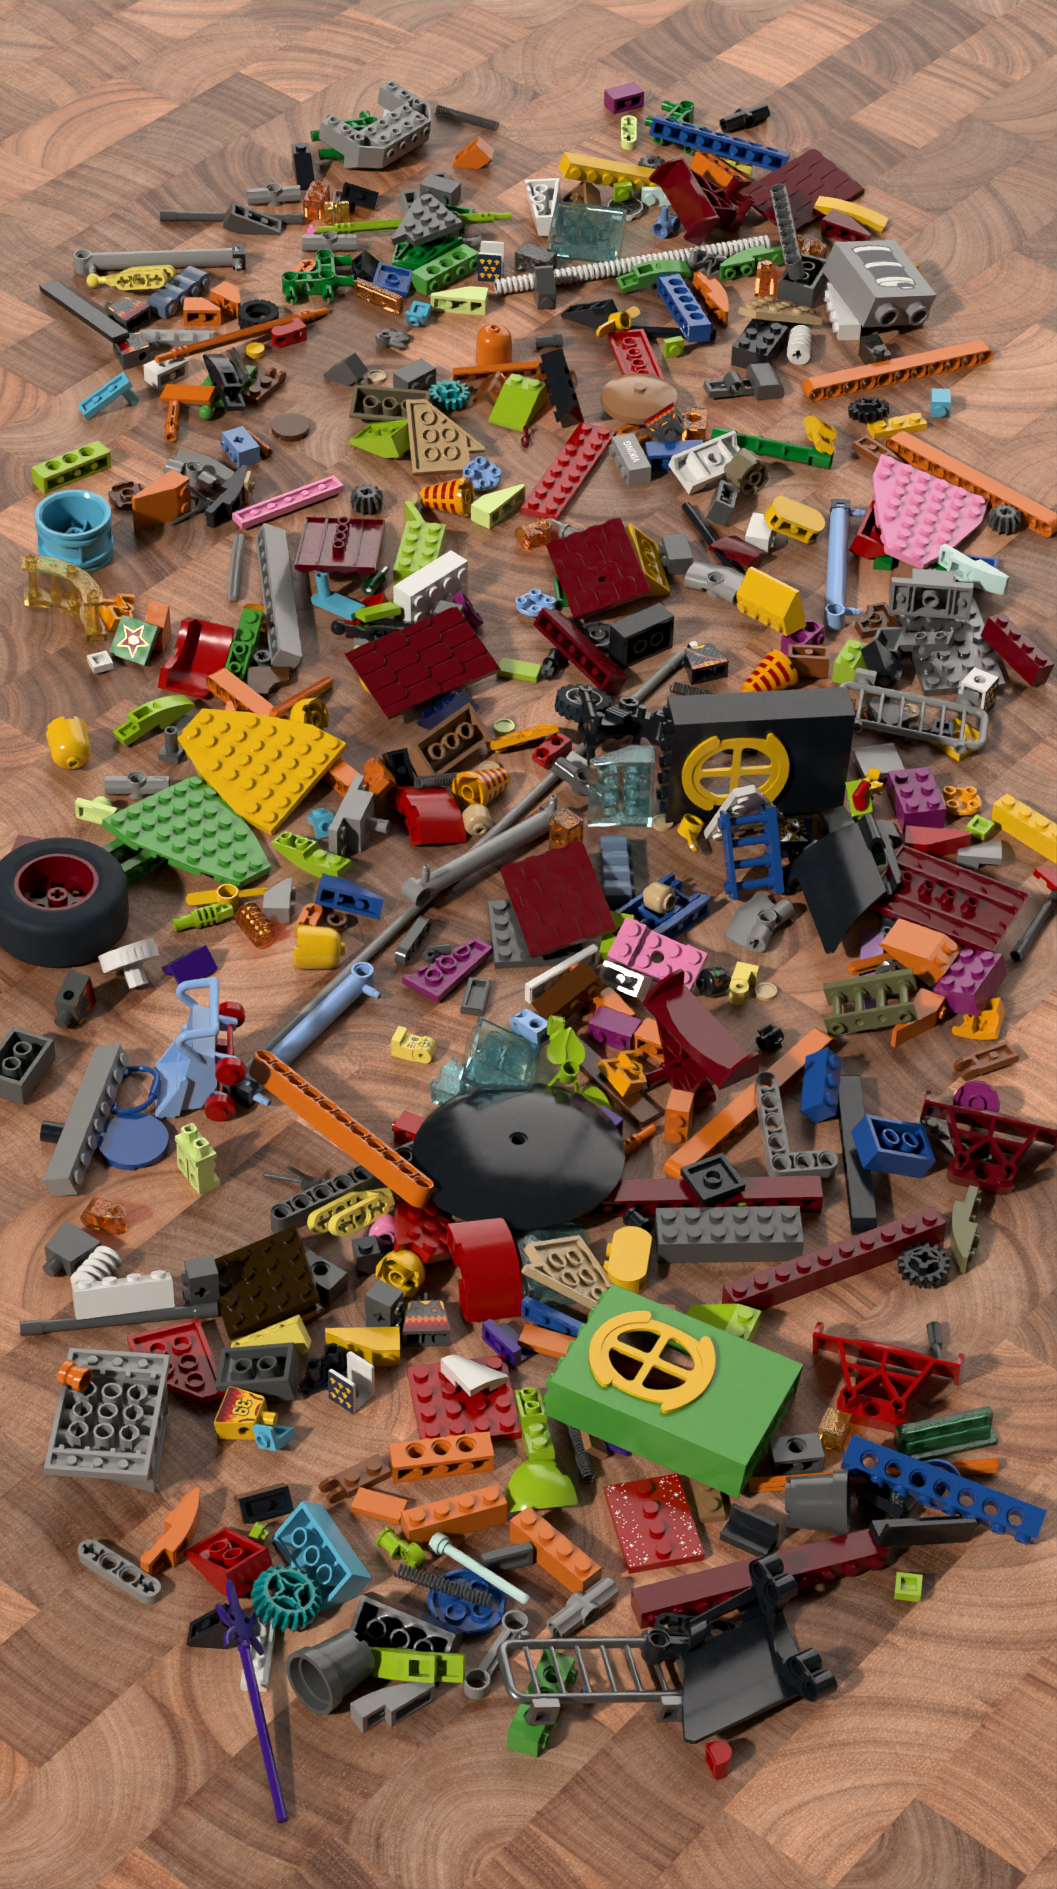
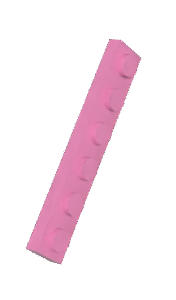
[232,475,344,530]

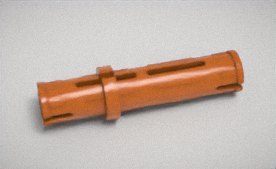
[164,399,181,442]

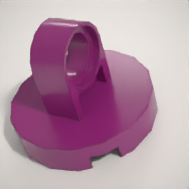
[453,591,484,628]
[953,1080,1000,1127]

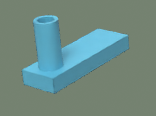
[77,372,139,420]
[311,572,366,621]

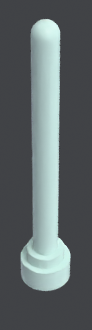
[428,1532,530,1604]

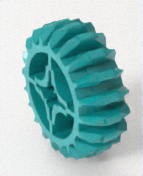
[251,1564,322,1633]

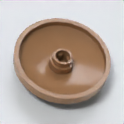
[601,373,678,425]

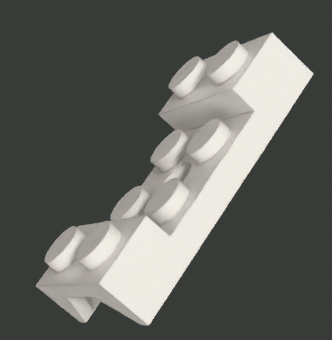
[668,431,740,494]

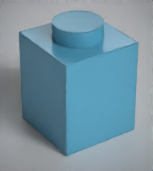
[930,388,951,418]

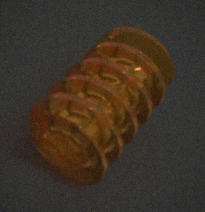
[235,901,278,949]

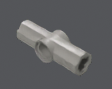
[246,183,301,207]
[302,230,357,254]
[104,771,170,799]
[547,1577,619,1638]

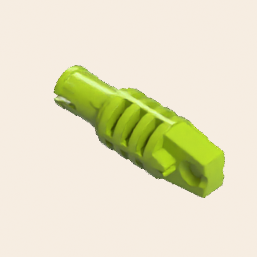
[172,903,234,932]

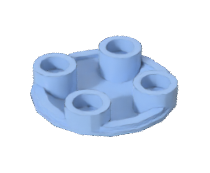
[463,456,501,491]
[515,589,556,617]

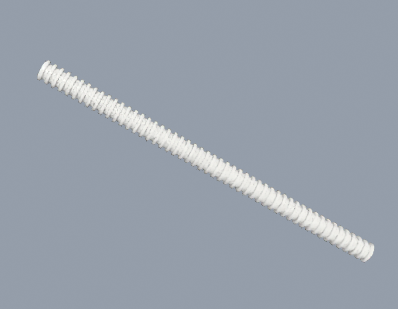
[494,235,771,296]

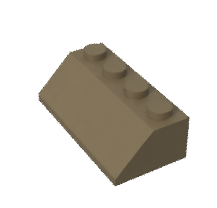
[349,385,431,421]

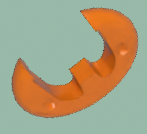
[615,424,649,446]

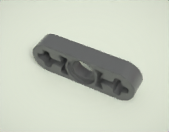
[394,915,432,966]

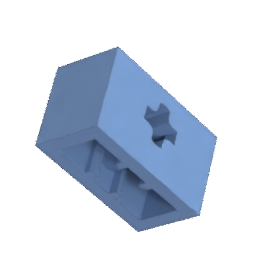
[220,426,260,468]

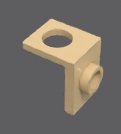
[244,471,255,503]

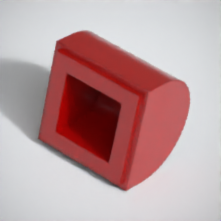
[705,1741,732,1780]

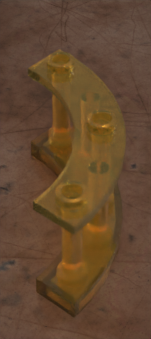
[21,554,107,642]

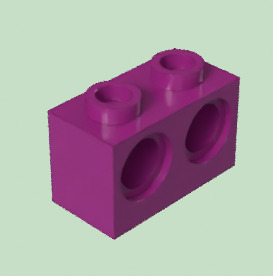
[780,616,825,655]

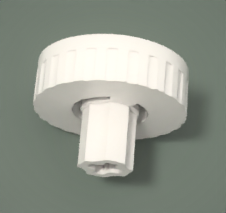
[98,938,160,989]

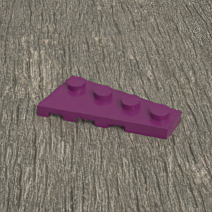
[402,937,493,1003]

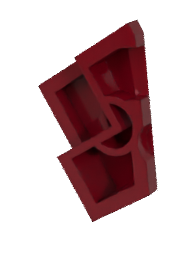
[709,535,765,567]

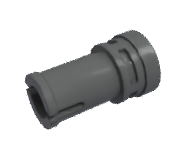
[535,332,563,348]

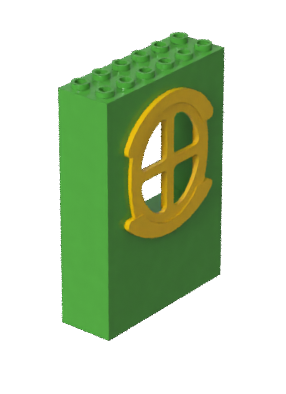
[543,1284,803,1499]

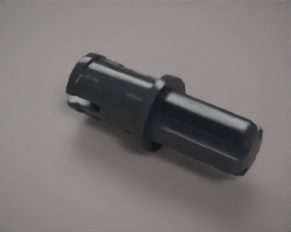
[540,648,562,680]

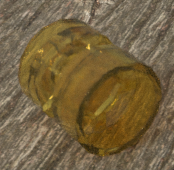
[323,200,350,225]

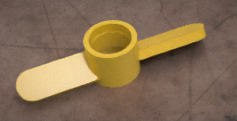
[596,306,640,338]
[677,814,704,854]
[186,884,269,911]

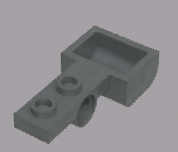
[704,363,784,400]
[873,627,955,662]

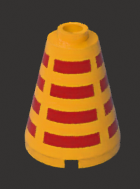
[418,477,475,517]
[740,649,798,693]
[452,768,510,810]

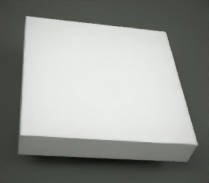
[852,743,905,781]

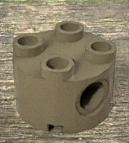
[724,448,771,495]

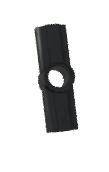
[719,103,770,133]

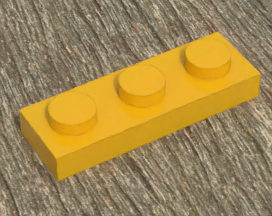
[867,413,928,440]

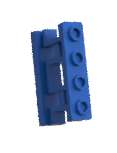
[614,873,711,940]

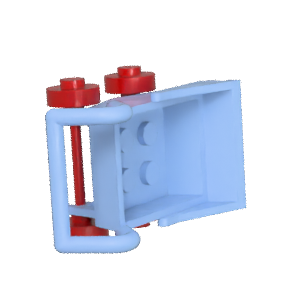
[155,977,246,1122]

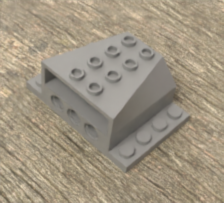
[44,1348,170,1493]

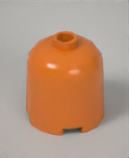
[476,324,513,366]

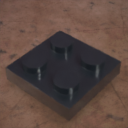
[680,1153,746,1206]

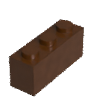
[531,961,606,1024]

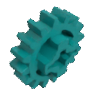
[429,379,470,410]

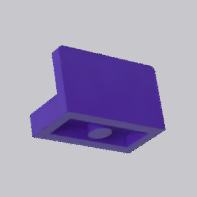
[161,945,218,985]
[482,1319,535,1369]

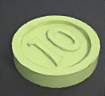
[494,719,515,735]

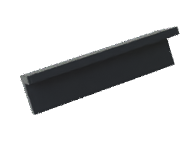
[868,1516,978,1547]

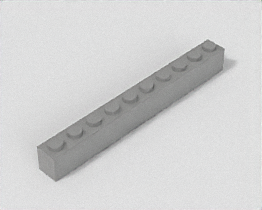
[255,523,303,671]

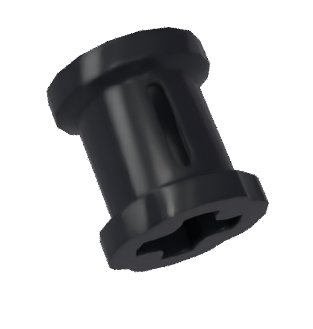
[623,1206,654,1233]

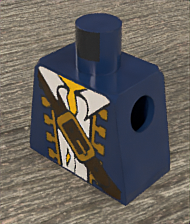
[777,818,813,862]

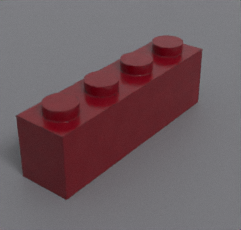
[980,613,1055,687]

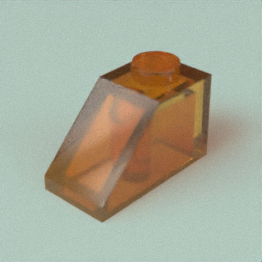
[754,260,776,297]

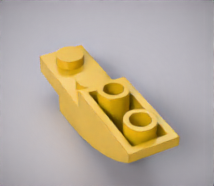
[803,416,838,455]

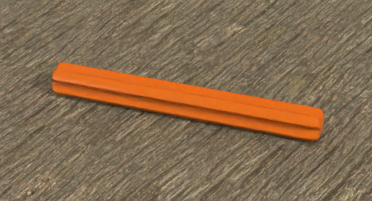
[269,676,334,718]

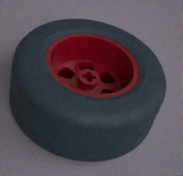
[0,838,129,968]

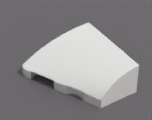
[441,1355,509,1397]

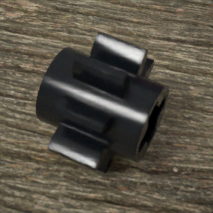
[756,1024,784,1054]

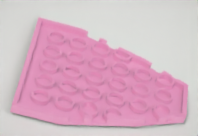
[870,454,989,569]

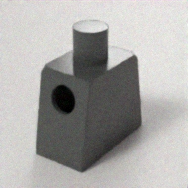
[43,1221,101,1277]

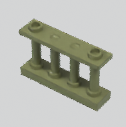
[823,968,918,1036]

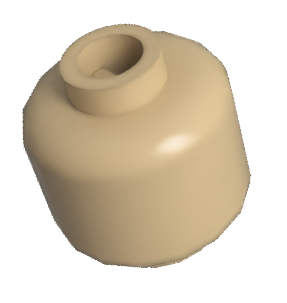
[462,804,492,836]
[643,882,677,914]

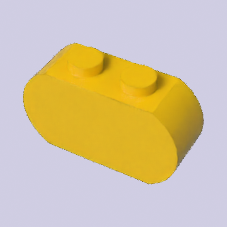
[764,496,825,544]
[603,1226,652,1295]

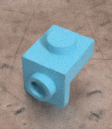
[405,301,432,327]
[306,808,334,839]
[252,1424,296,1451]

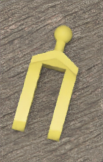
[86,265,176,290]
[307,1188,396,1237]

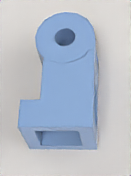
[509,1009,550,1050]

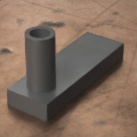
[158,715,194,765]

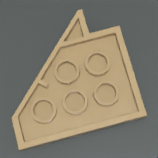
[738,296,823,325]
[406,399,485,475]
[521,1235,613,1309]

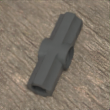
[551,757,614,807]

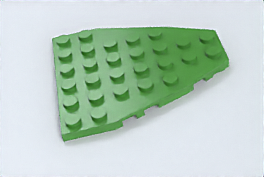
[102,774,271,889]

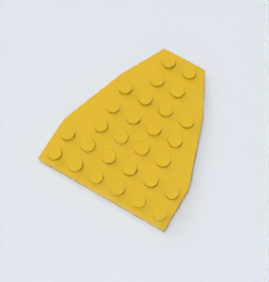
[177,708,347,836]

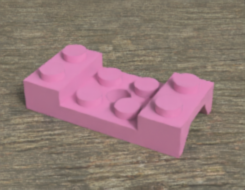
[607,916,708,991]

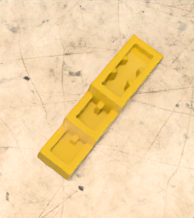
[813,196,889,232]

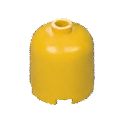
[46,716,91,770]
[293,924,345,969]

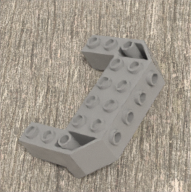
[319,80,431,168]

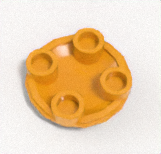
[941,786,982,816]

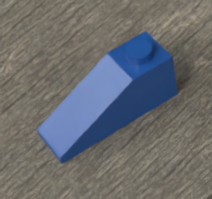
[315,874,384,919]

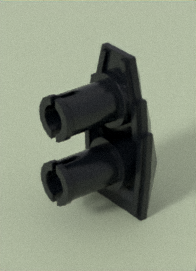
[299,1343,347,1395]

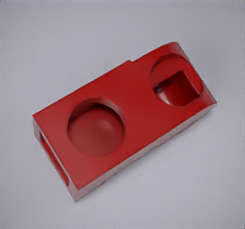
[271,317,307,348]
[532,732,572,770]

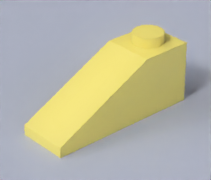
[230,1315,312,1356]

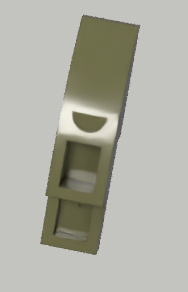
[950,1185,981,1274]

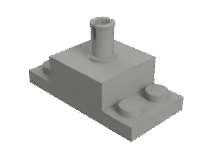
[888,568,973,620]
[328,774,390,856]

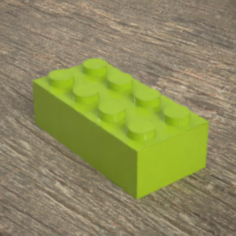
[393,521,446,586]

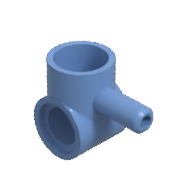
[652,205,681,239]

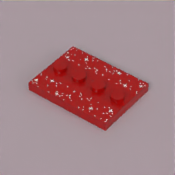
[604,1473,704,1574]

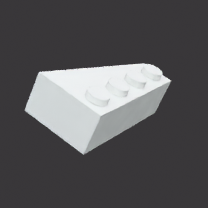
[525,178,562,237]

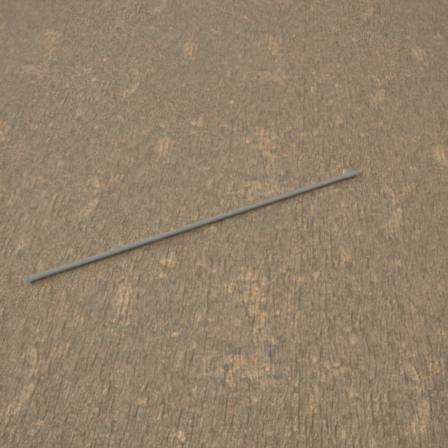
[223,651,684,1096]

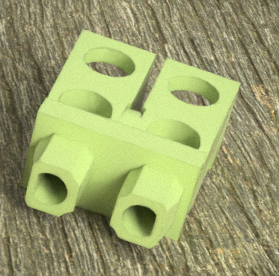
[175,1123,221,1195]

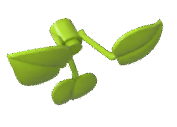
[516,1027,612,1111]

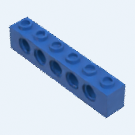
[657,273,713,343]

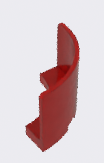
[158,617,234,699]
[387,786,466,846]
[446,1218,523,1323]

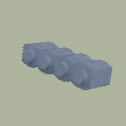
[147,266,210,319]
[599,835,635,907]

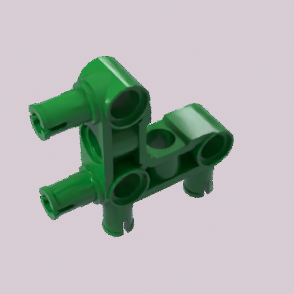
[645,99,708,155]
[310,110,378,163]
[282,249,354,304]

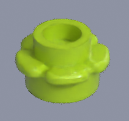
[248,1522,269,1545]

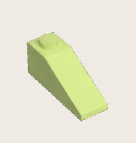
[431,286,488,316]
[470,484,526,529]

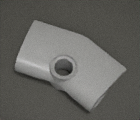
[164,449,234,495]
[684,560,745,605]
[725,891,795,952]

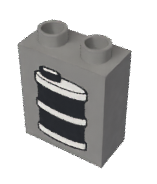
[822,240,936,327]

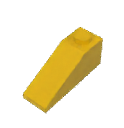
[325,1327,400,1366]

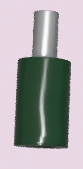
[361,566,389,596]

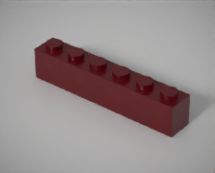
[533,608,628,694]

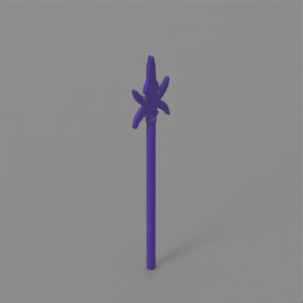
[215,1579,288,1823]

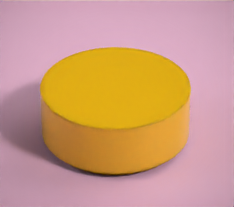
[246,342,265,359]

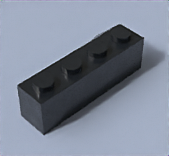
[539,348,584,428]

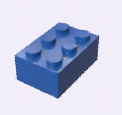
[851,1114,936,1179]

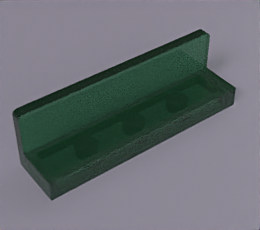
[893,1406,998,1461]

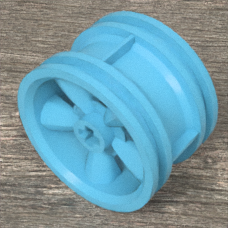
[34,490,114,576]

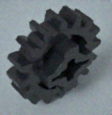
[848,397,890,423]
[897,1242,950,1289]

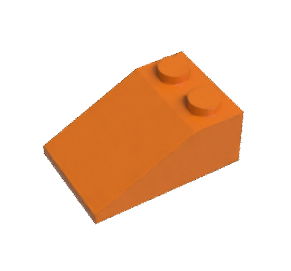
[132,470,191,530]
[879,918,962,988]

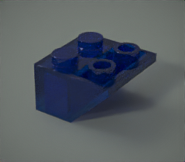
[416,688,479,731]

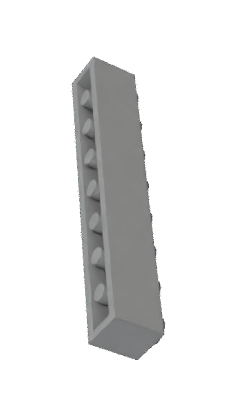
[43,1044,129,1197]

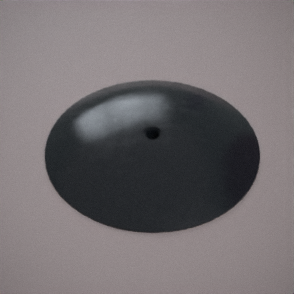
[412,1082,625,1231]

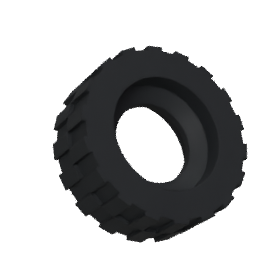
[238,299,279,329]

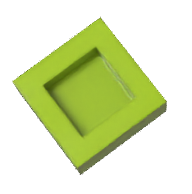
[613,181,632,202]
[663,336,684,359]
[965,814,995,841]
[894,1572,923,1602]

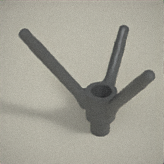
[170,483,215,526]
[263,1165,326,1192]

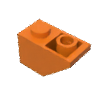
[210,281,241,319]

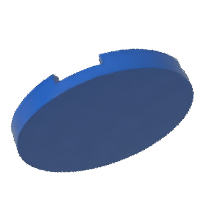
[98,1113,169,1170]
[428,1568,506,1638]

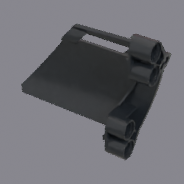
[782,814,903,954]
[682,1552,837,1744]

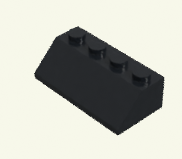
[350,1591,466,1685]

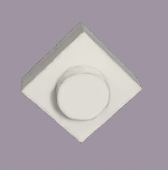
[87,650,114,674]

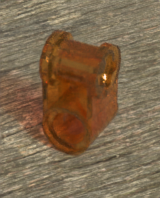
[514,518,553,551]
[80,1197,129,1235]

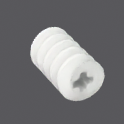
[787,325,812,365]
[71,1246,122,1284]

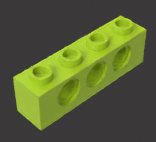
[31,440,112,494]

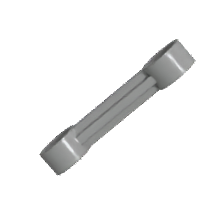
[463,1610,528,1700]

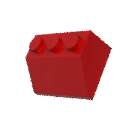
[849,500,887,559]

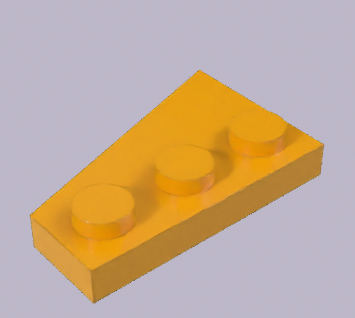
[486,723,559,753]

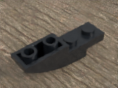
[203,354,246,411]
[205,465,247,528]

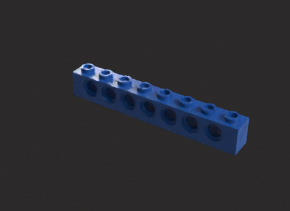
[649,115,790,171]
[840,1435,1047,1545]

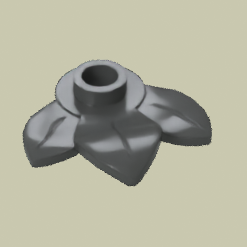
[375,328,411,349]

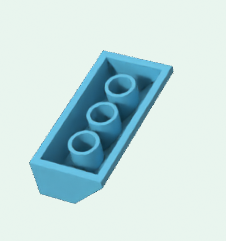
[271,1501,372,1612]

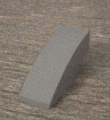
[350,1682,435,1733]

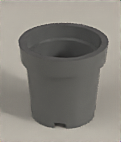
[785,1469,851,1536]
[286,1629,375,1716]

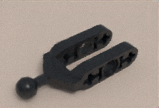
[331,619,416,642]

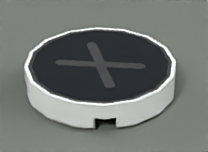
[608,197,643,221]

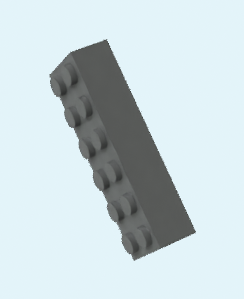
[655,1206,804,1263]

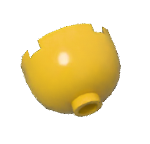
[289,698,329,730]
[375,1249,426,1298]

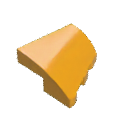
[95,593,135,631]
[952,997,1006,1040]
[597,1050,647,1097]

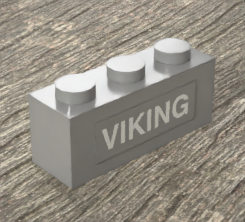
[609,433,651,486]

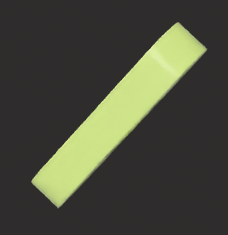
[621,115,637,150]

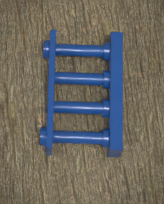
[717,803,785,900]

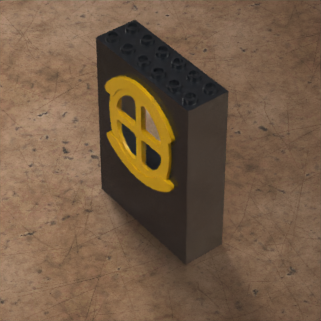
[656,687,856,823]

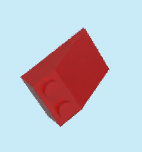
[183,1527,273,1599]

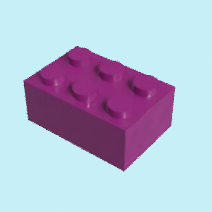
[886,767,946,833]
[933,948,1007,1016]

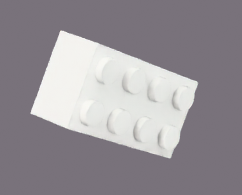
[393,550,468,622]

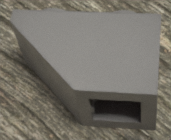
[263,878,296,924]

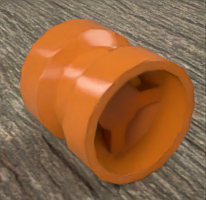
[57,1360,92,1393]

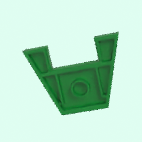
[391,236,464,270]

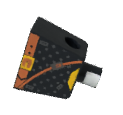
[684,641,729,686]

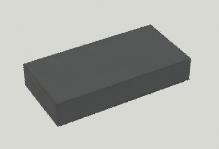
[460,977,491,1017]
[481,1541,533,1574]

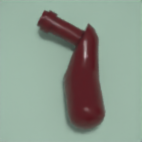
[521,425,531,448]

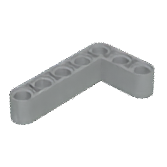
[754,1072,838,1180]

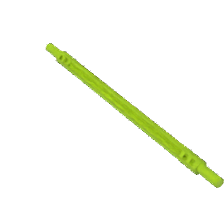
[316,212,512,234]

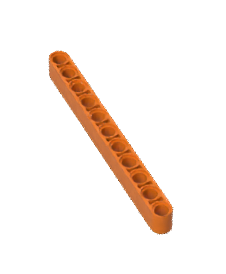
[801,340,994,402]
[885,431,1057,537]
[205,668,368,797]
[663,1028,836,1179]
[249,1050,434,1208]

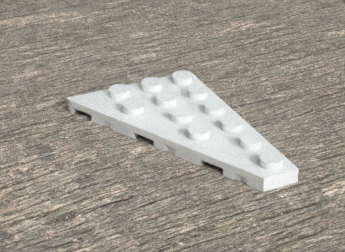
[704,784,784,840]

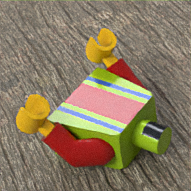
[845,768,884,823]

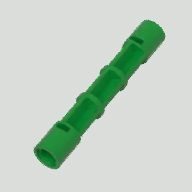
[710,426,834,470]

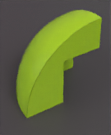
[505,1459,578,1512]

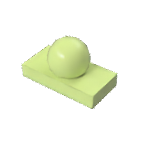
[75,796,118,825]

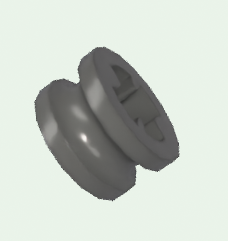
[253,650,271,667]

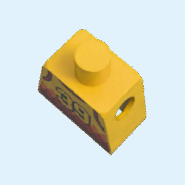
[214,1386,278,1440]

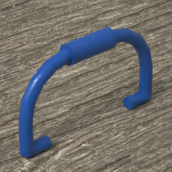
[111,1066,162,1115]

